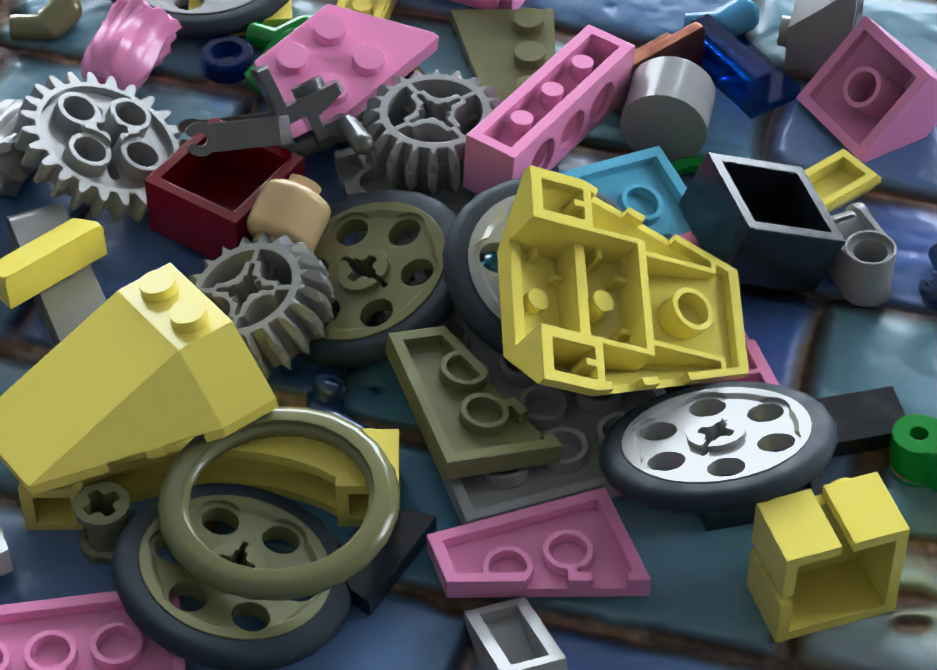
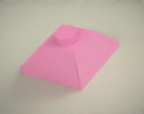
[796,15,937,163]

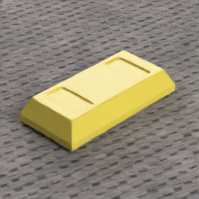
[804,148,882,214]

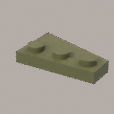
[385,326,564,480]

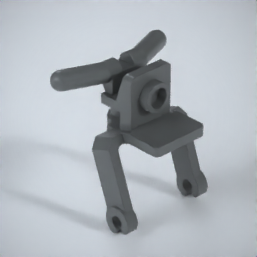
[177,65,373,158]

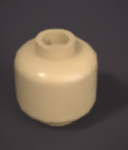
[246,174,331,253]

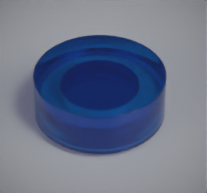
[200,36,254,84]

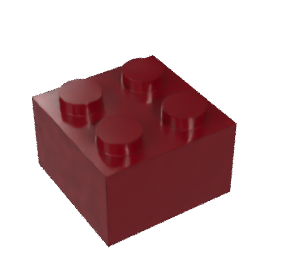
[144,116,305,260]

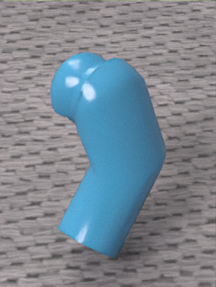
[684,0,759,38]

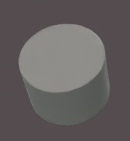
[620,56,716,162]

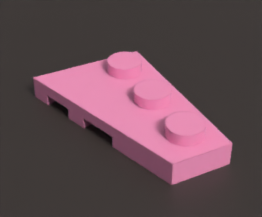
[427,487,651,598]

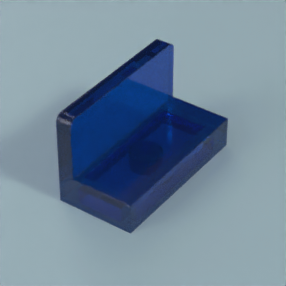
[691,14,801,119]

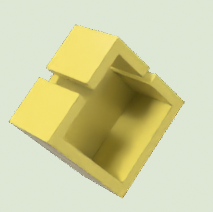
[746,472,910,643]

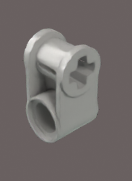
[826,202,897,307]

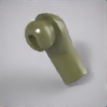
[9,0,82,40]

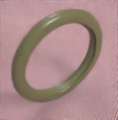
[157,406,401,601]

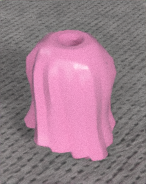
[80,0,182,94]

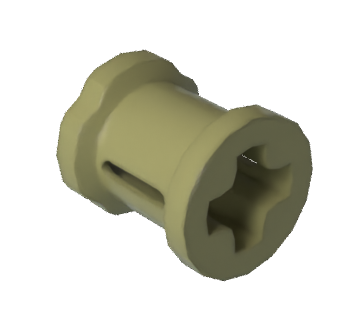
[73,481,131,565]

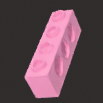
[462,24,635,194]

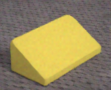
[0,218,107,309]

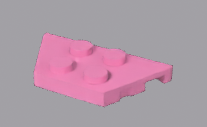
[254,4,439,160]

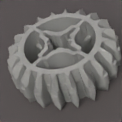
[360,68,504,197]
[188,232,336,379]

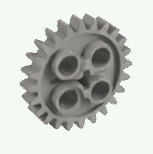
[13,72,182,222]

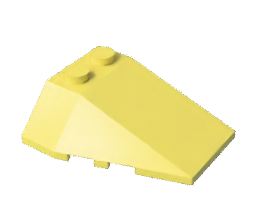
[497,165,749,396]
[0,263,279,496]

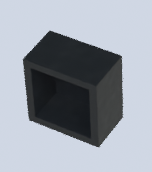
[678,152,846,293]

